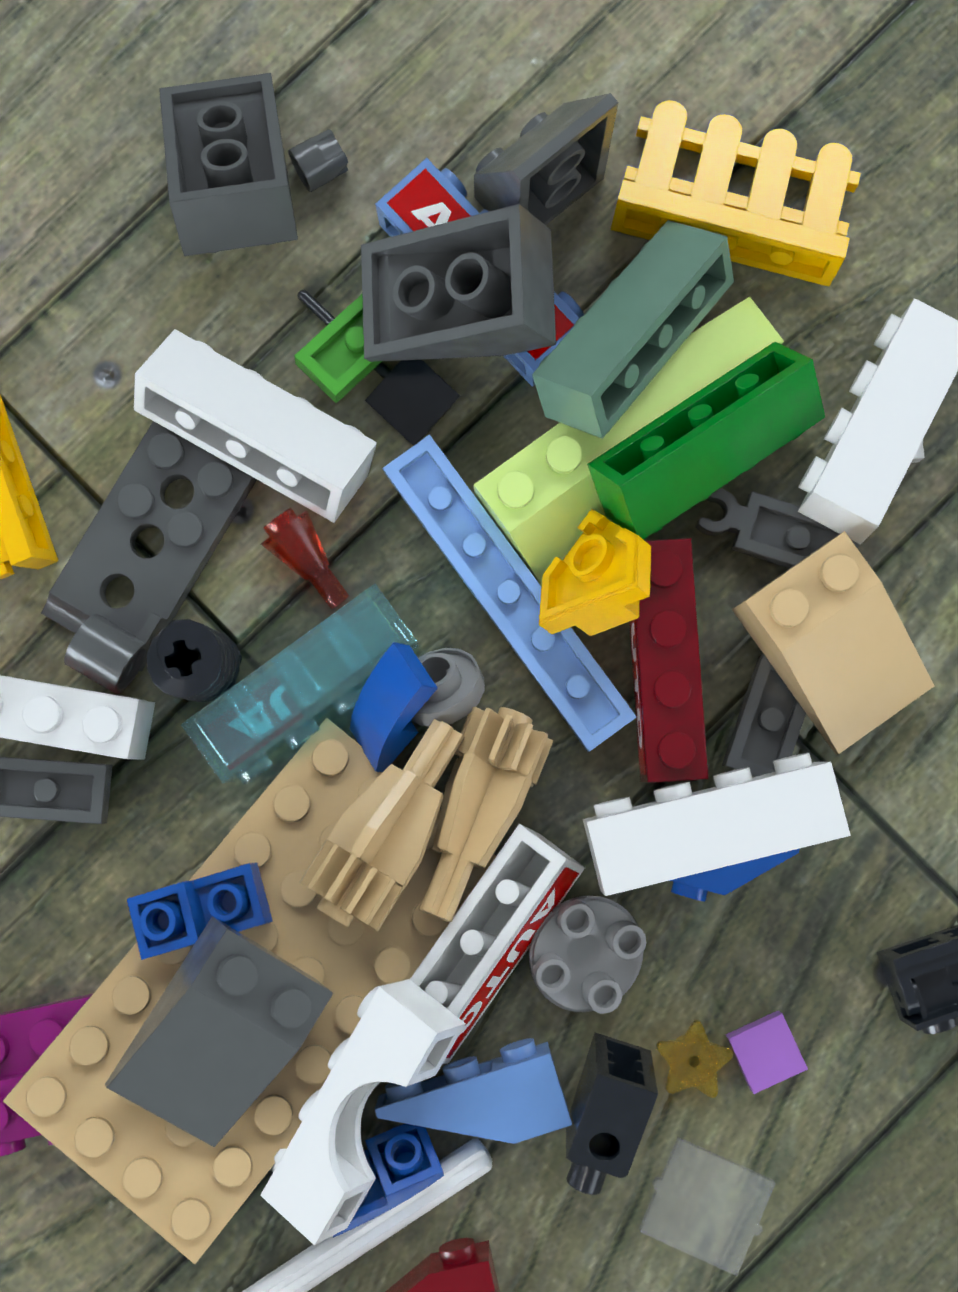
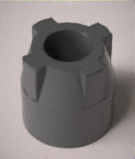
[288,129,348,192]

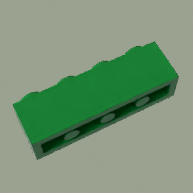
[587,342,825,539]

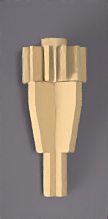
[419,707,554,922]
[299,719,465,931]

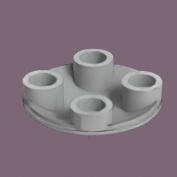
[529,895,647,1014]

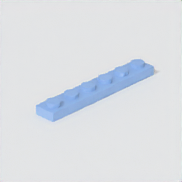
[382,434,637,752]

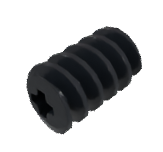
[147,619,242,702]

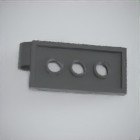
[41,421,257,695]

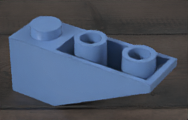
[375,1038,572,1144]

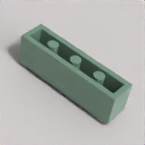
[532,220,734,439]

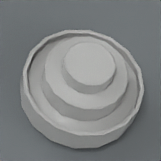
[411,648,485,727]

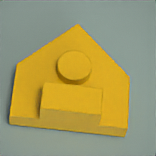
[539,509,651,636]

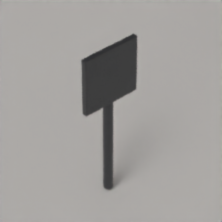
[297,290,461,446]

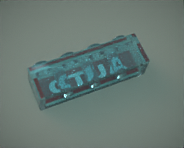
[181,584,420,785]

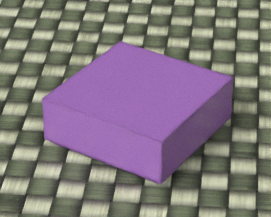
[725,1010,808,1094]

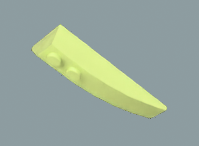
[474,297,784,587]

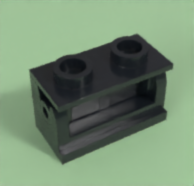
[877,925,958,1034]

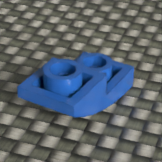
[349,642,438,772]
[127,862,273,960]
[333,1124,444,1238]

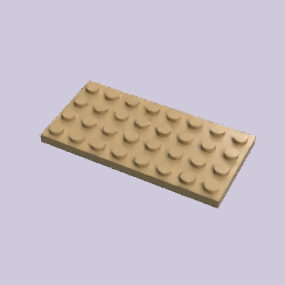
[3,717,496,1264]

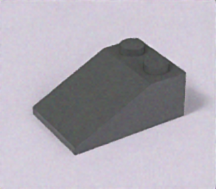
[159,73,298,256]
[474,93,619,225]
[361,204,556,362]
[105,916,333,1147]

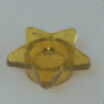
[656,1020,733,1098]

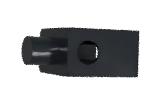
[566,1032,658,1195]

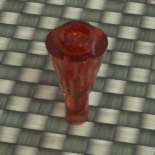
[260,507,350,610]

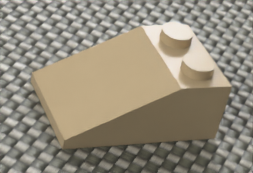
[732,531,935,754]

